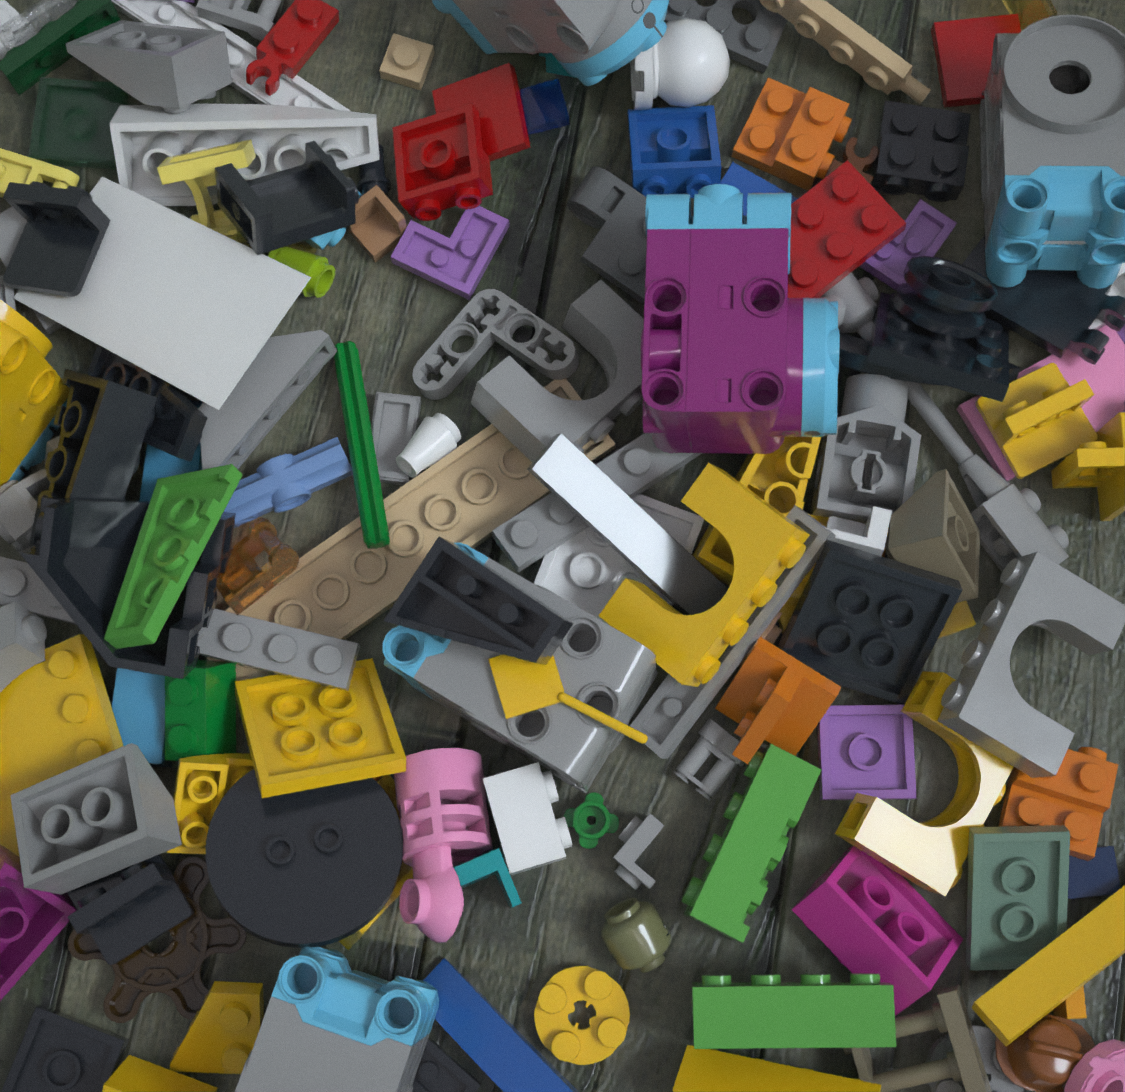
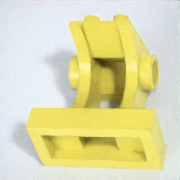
[157,139,256,244]

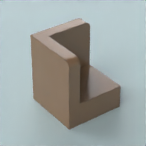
[347,185,407,263]

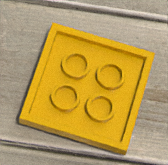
[235,658,406,798]

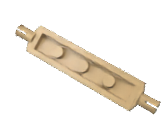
[759,0,931,105]

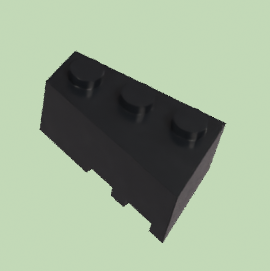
[383,536,574,665]

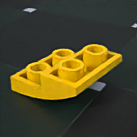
[167,753,254,854]

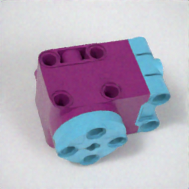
[641,184,840,454]

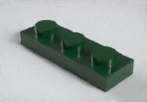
[0,0,121,96]

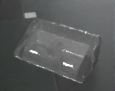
[0,0,78,51]

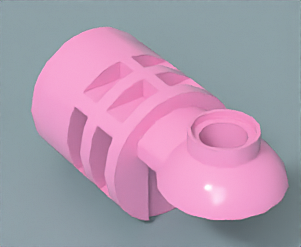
[394,748,493,943]

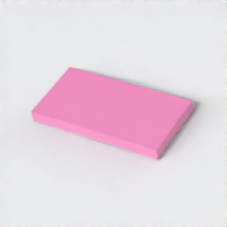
[956,325,1125,482]

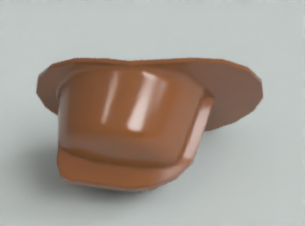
[995,1014,1095,1092]

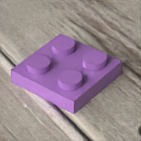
[817,705,917,801]

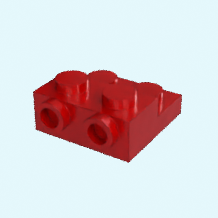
[392,103,493,221]

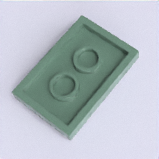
[966,825,1070,971]

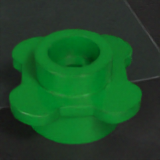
[564,792,619,849]

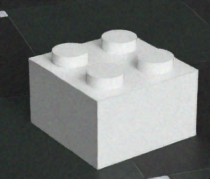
[483,762,573,875]

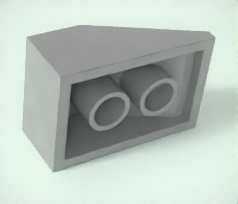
[66,20,232,113]

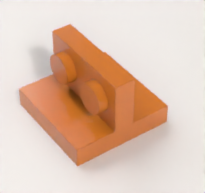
[715,637,841,764]

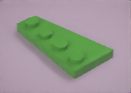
[104,464,243,649]

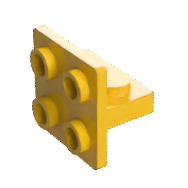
[975,363,1098,479]
[1051,412,1125,521]

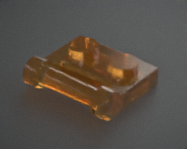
[216,517,299,615]

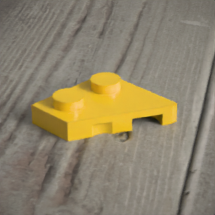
[169,981,264,1075]

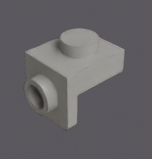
[612,814,664,890]

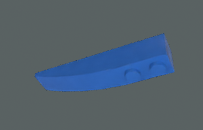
[423,958,579,1092]

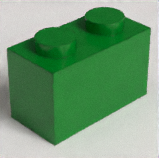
[165,660,236,761]

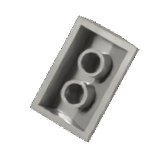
[10,743,182,895]

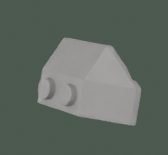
[198,330,337,470]

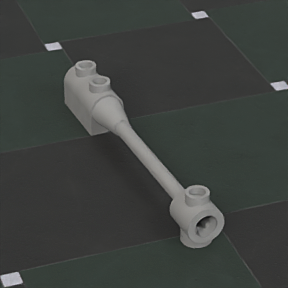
[819,272,1069,572]

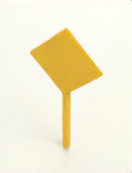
[488,654,648,744]

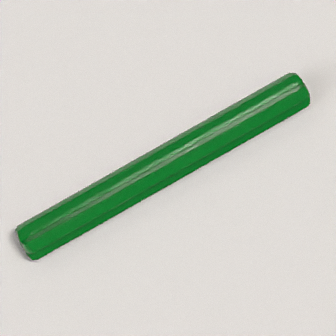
[334,341,390,549]

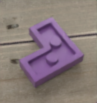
[860,199,957,290]
[391,206,509,300]

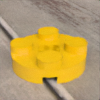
[534,965,630,1065]

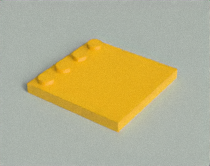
[0,634,123,856]

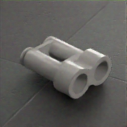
[673,718,745,801]

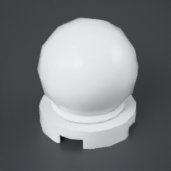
[630,18,730,110]

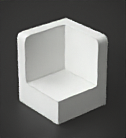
[826,506,892,556]

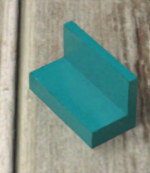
[454,848,522,909]

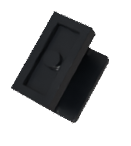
[215,141,359,255]

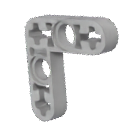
[412,289,579,400]

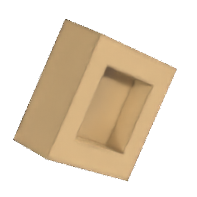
[379,33,435,91]

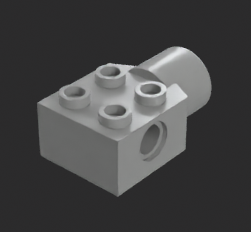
[810,374,921,534]

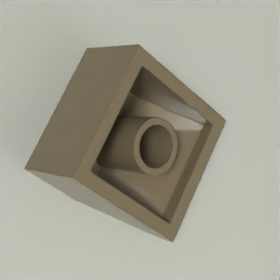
[885,469,980,603]

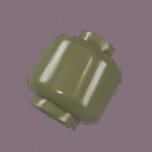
[601,897,671,973]

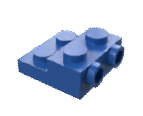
[628,105,721,199]

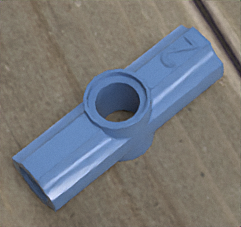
[224,437,353,528]

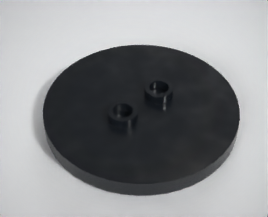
[205,769,403,948]

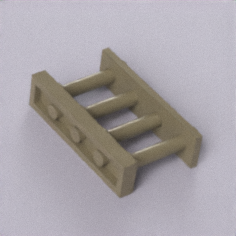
[843,984,992,1092]

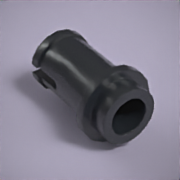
[356,144,391,197]

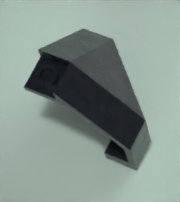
[19,497,236,679]

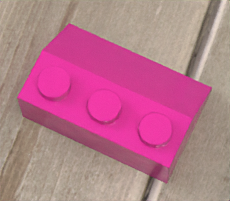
[791,845,963,1016]

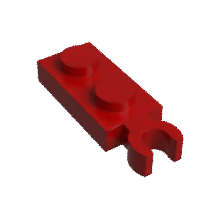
[246,0,339,96]

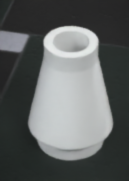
[396,413,461,477]

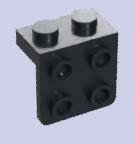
[3,181,111,297]

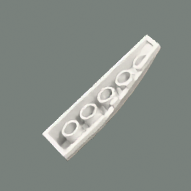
[109,103,380,206]

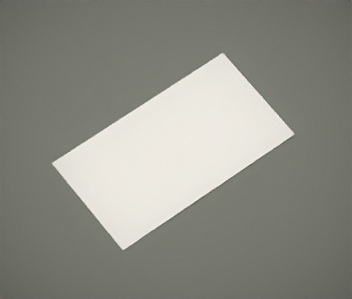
[13,176,311,410]

